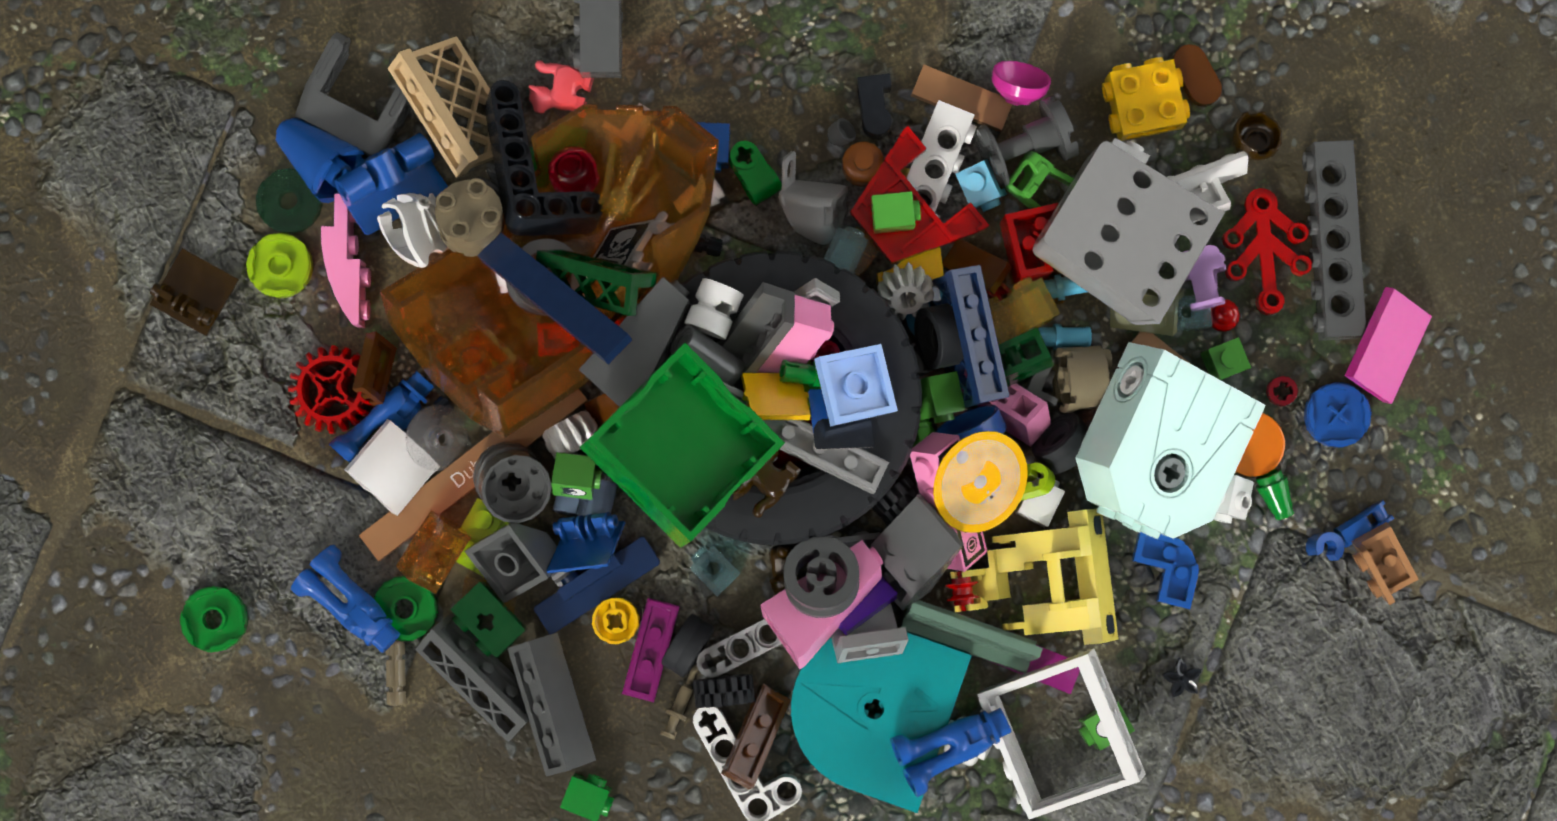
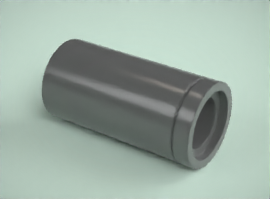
[670,325,744,386]

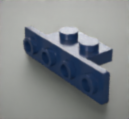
[534,537,660,634]

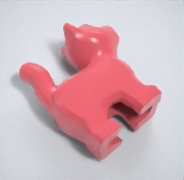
[528,60,594,117]

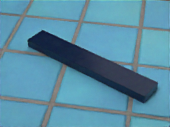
[477,233,632,365]

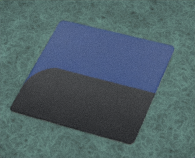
[808,389,874,450]

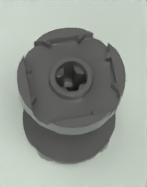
[976,95,1079,187]

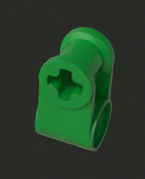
[729,141,782,206]

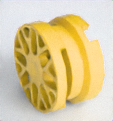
[592,598,640,644]

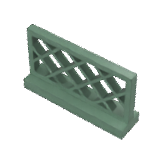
[900,600,1043,674]

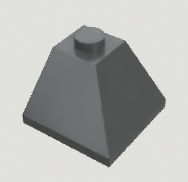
[464,522,557,603]

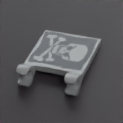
[586,211,677,278]

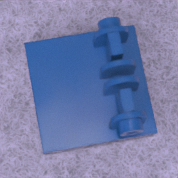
[547,512,626,573]

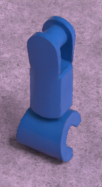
[1306,500,1394,561]

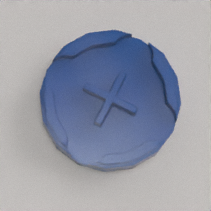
[1303,382,1372,448]

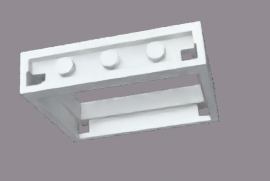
[978,648,1146,819]

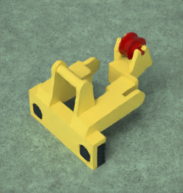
[945,509,1119,645]

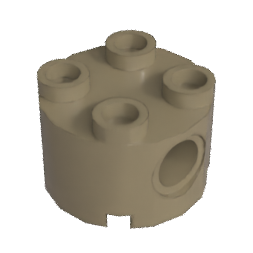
[435,178,505,257]
[1052,345,1112,413]

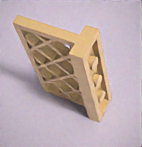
[388,36,509,178]

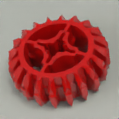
[288,345,375,434]

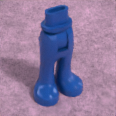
[329,371,434,463]
[291,544,400,653]
[890,708,1012,797]

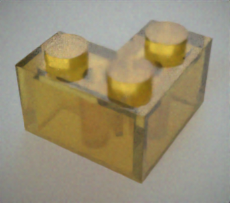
[988,277,1060,345]

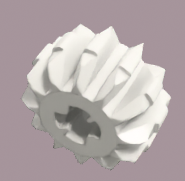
[877,262,934,320]
[542,411,598,459]

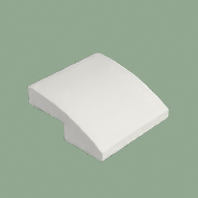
[344,419,440,516]

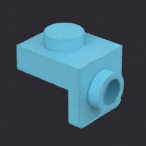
[955,160,1007,212]

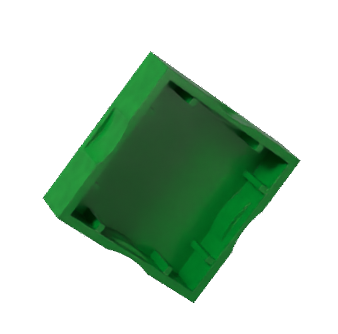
[580,343,785,548]

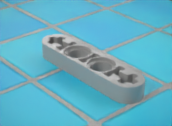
[697,619,782,678]

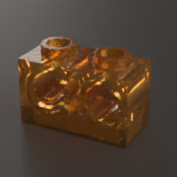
[396,510,471,593]

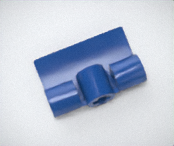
[334,133,448,235]

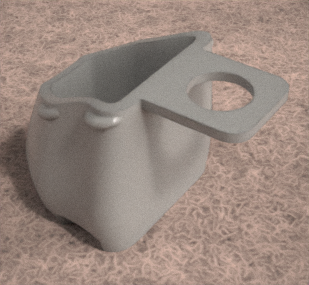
[778,151,849,245]

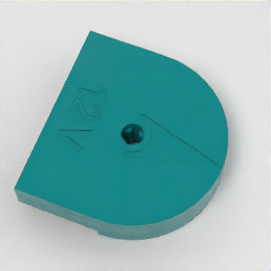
[791,632,972,813]

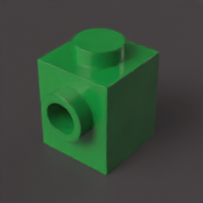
[560,773,615,821]

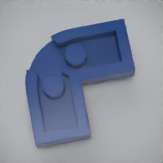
[1131,532,1199,609]

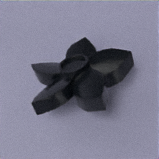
[1162,658,1202,698]

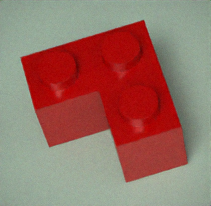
[999,203,1059,286]

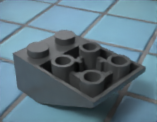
[869,494,964,611]

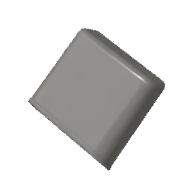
[1033,141,1225,325]

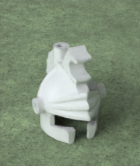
[377,193,451,268]

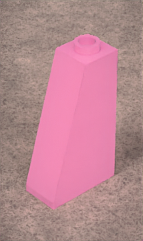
[761,540,883,669]

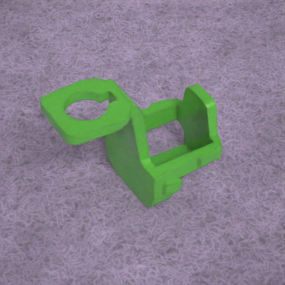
[1006,151,1075,209]

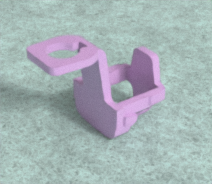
[1184,245,1227,311]

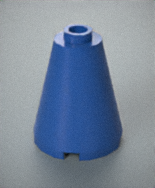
[276,118,364,203]

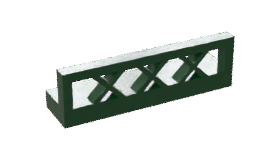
[536,249,657,316]

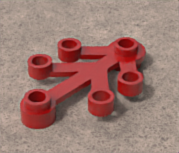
[1222,188,1312,315]

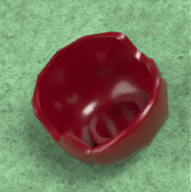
[548,146,600,192]

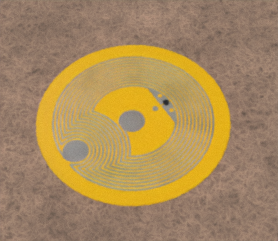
[933,431,1028,533]

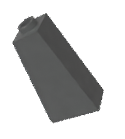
[579,277,692,407]

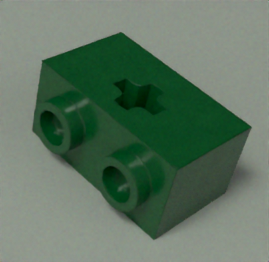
[998,327,1055,387]
[450,581,528,658]

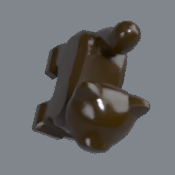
[733,451,800,518]
[769,545,801,594]

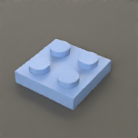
[814,344,898,427]

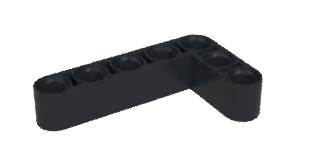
[485,80,605,236]

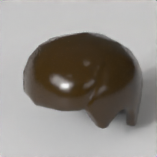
[1232,111,1282,160]

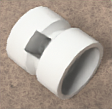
[684,278,744,340]

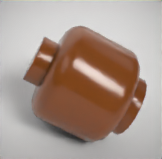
[842,141,884,187]

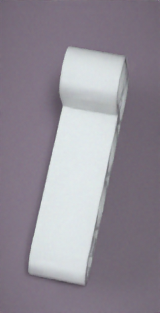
[693,707,802,821]

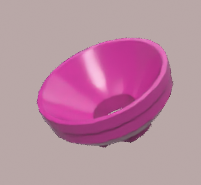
[991,61,1051,106]

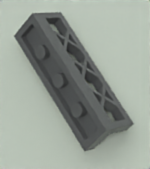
[718,282,795,391]
[415,613,529,742]

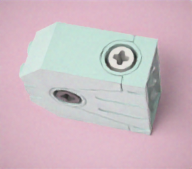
[1075,342,1266,539]

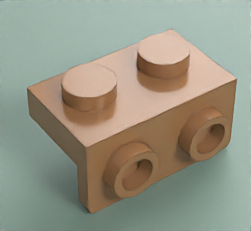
[1351,522,1419,605]

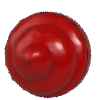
[1206,299,1240,332]

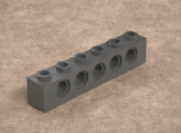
[1302,140,1366,341]

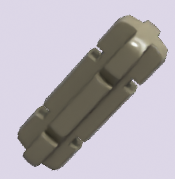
[386,641,406,706]

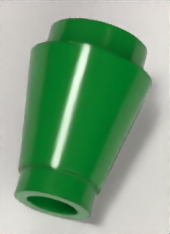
[1256,469,1294,520]

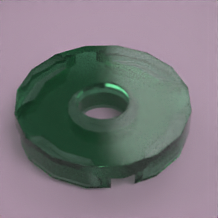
[255,168,323,234]

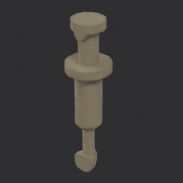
[660,664,700,740]

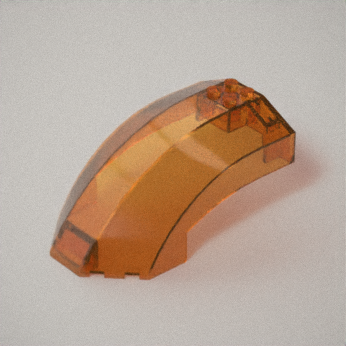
[380,104,719,438]

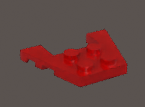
[850,126,989,265]

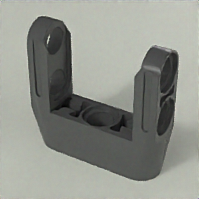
[295,32,412,156]

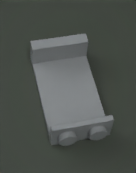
[826,531,909,663]

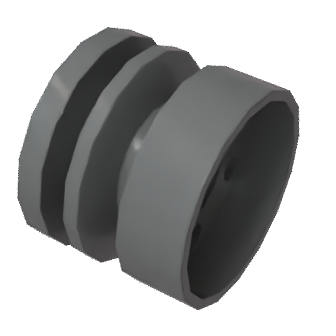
[473,442,552,523]

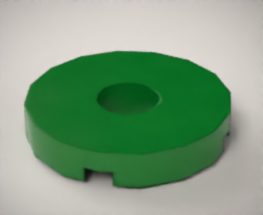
[374,576,439,641]
[180,586,249,653]

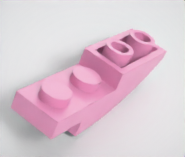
[321,194,371,328]

